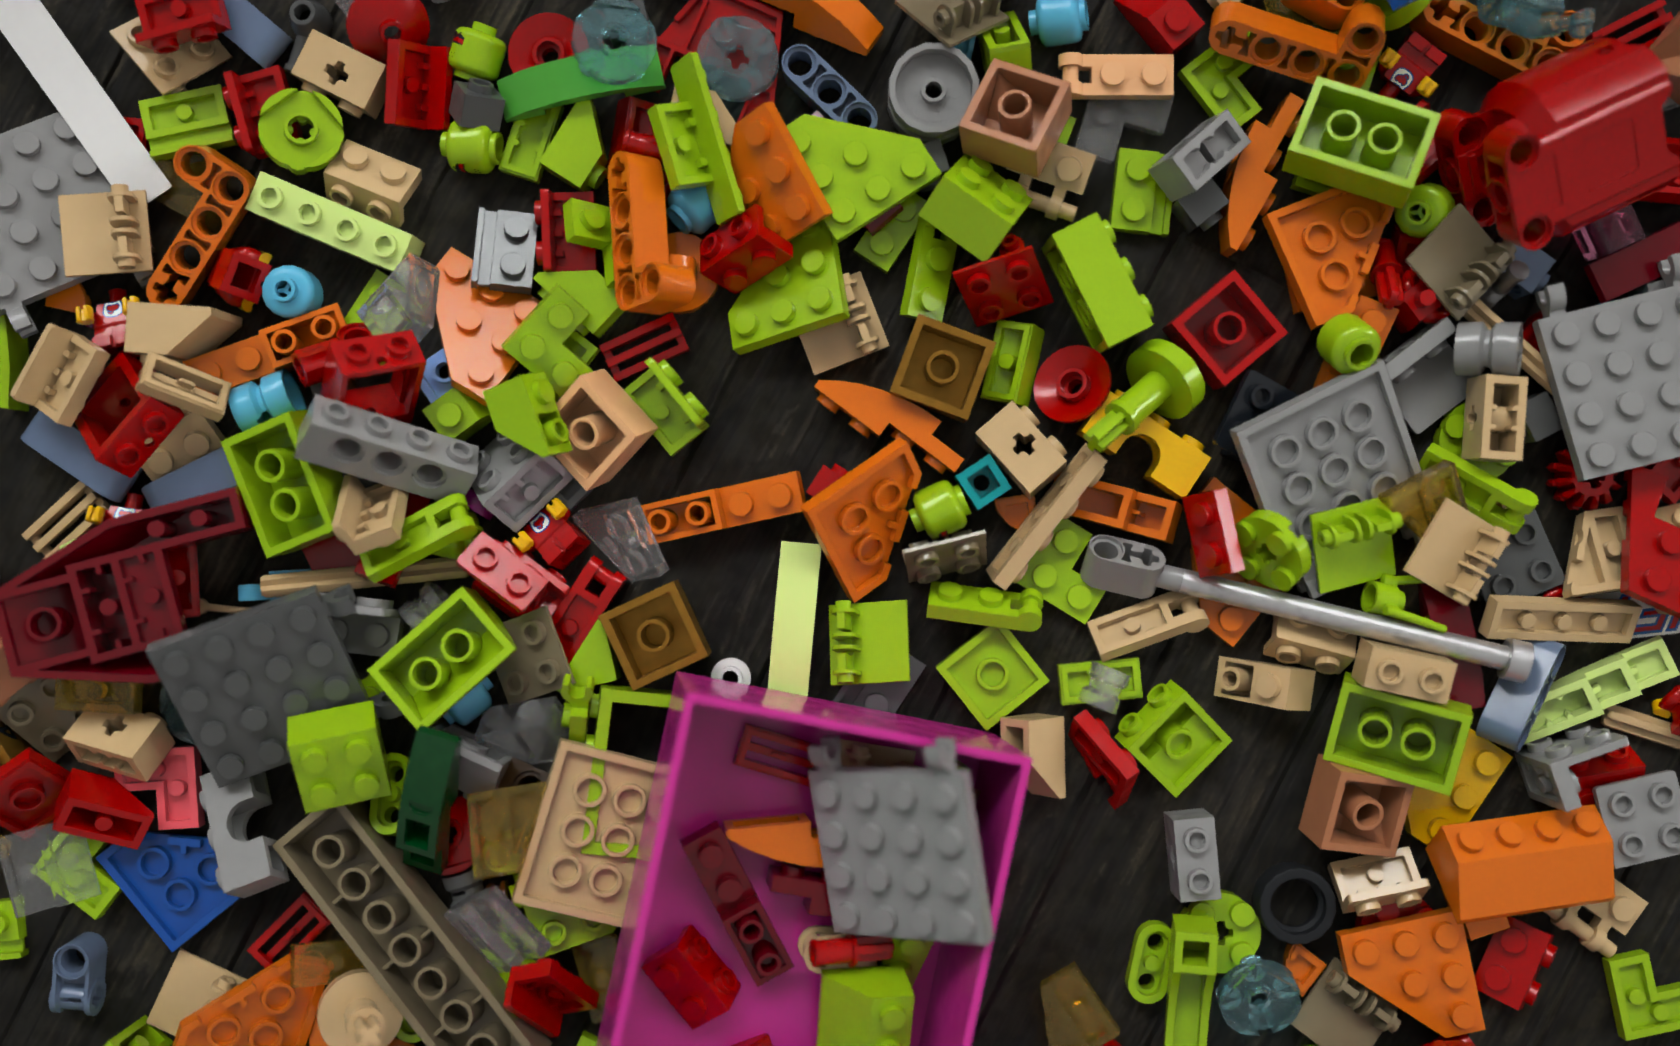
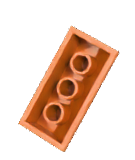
[1425,804,1615,924]

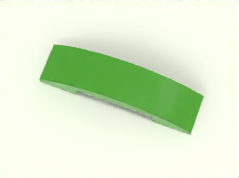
[497,46,666,123]

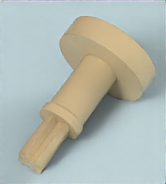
[317,969,403,1046]

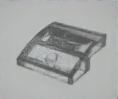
[0,822,102,919]
[443,886,552,973]

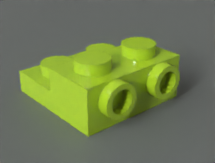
[1114,679,1233,798]

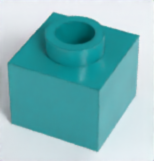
[953,454,1012,511]

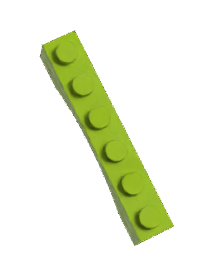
[1163,913,1219,1046]

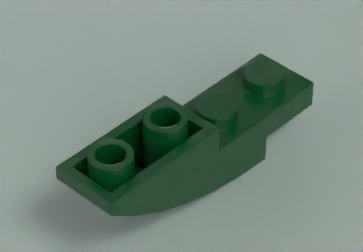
[396,725,461,875]

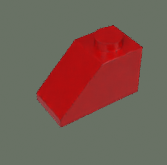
[1113,0,1205,55]
[52,768,154,850]

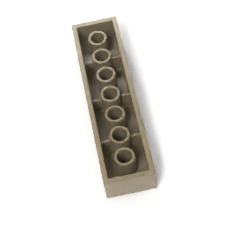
[272,801,553,1046]

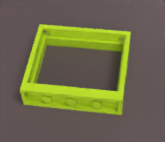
[581,684,672,858]

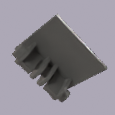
[1476,509,1565,603]

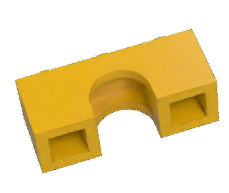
[1076,389,1211,500]

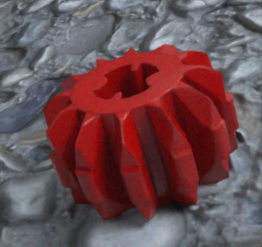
[1545,449,1622,511]

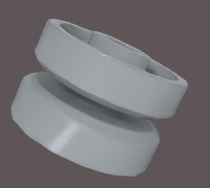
[887,42,979,145]

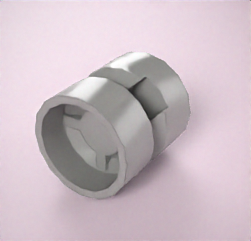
[1454,322,1523,376]

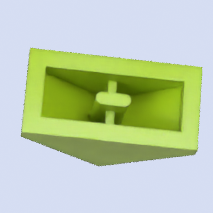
[556,619,623,693]

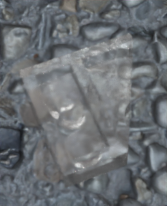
[572,497,670,582]

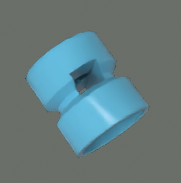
[228,369,307,432]

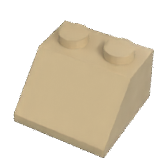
[124,301,243,364]

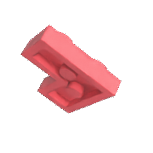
[114,745,205,830]

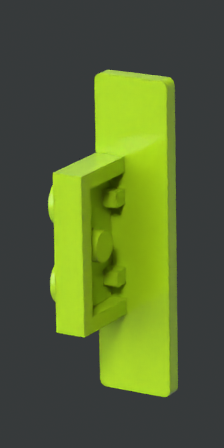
[647,52,745,225]

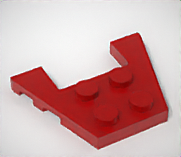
[648,0,784,123]
[1620,466,1680,619]

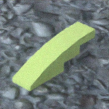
[768,541,822,696]
[1524,635,1680,745]

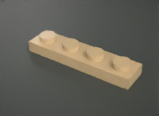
[986,442,1107,591]
[1478,594,1642,643]

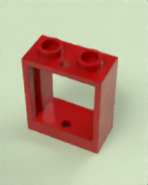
[320,330,426,423]
[74,350,185,478]

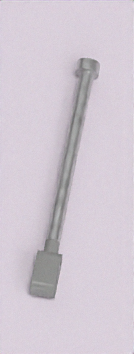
[1080,534,1534,683]

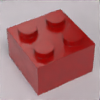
[1162,269,1288,390]

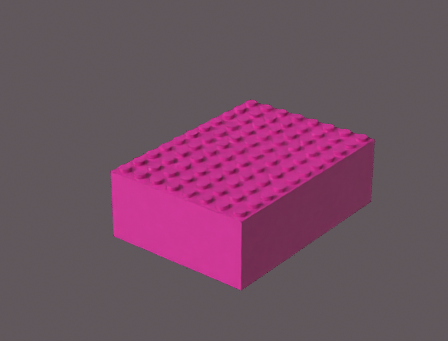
[596,671,1033,1046]

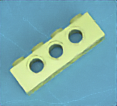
[245,171,426,280]

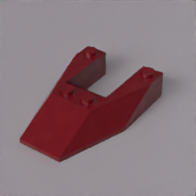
[0,487,255,684]

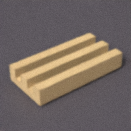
[135,351,232,423]
[21,481,110,559]

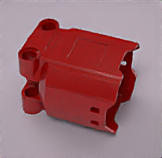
[1433,35,1680,251]

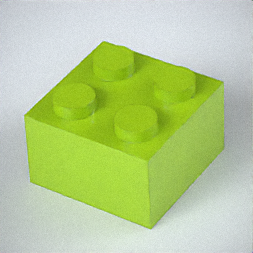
[918,154,1033,262]
[287,700,392,814]

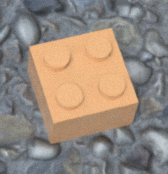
[554,368,658,491]

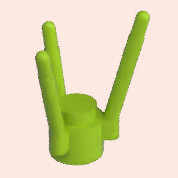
[1360,573,1447,633]

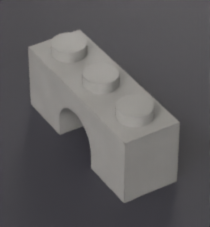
[199,771,290,898]

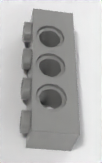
[294,394,479,501]

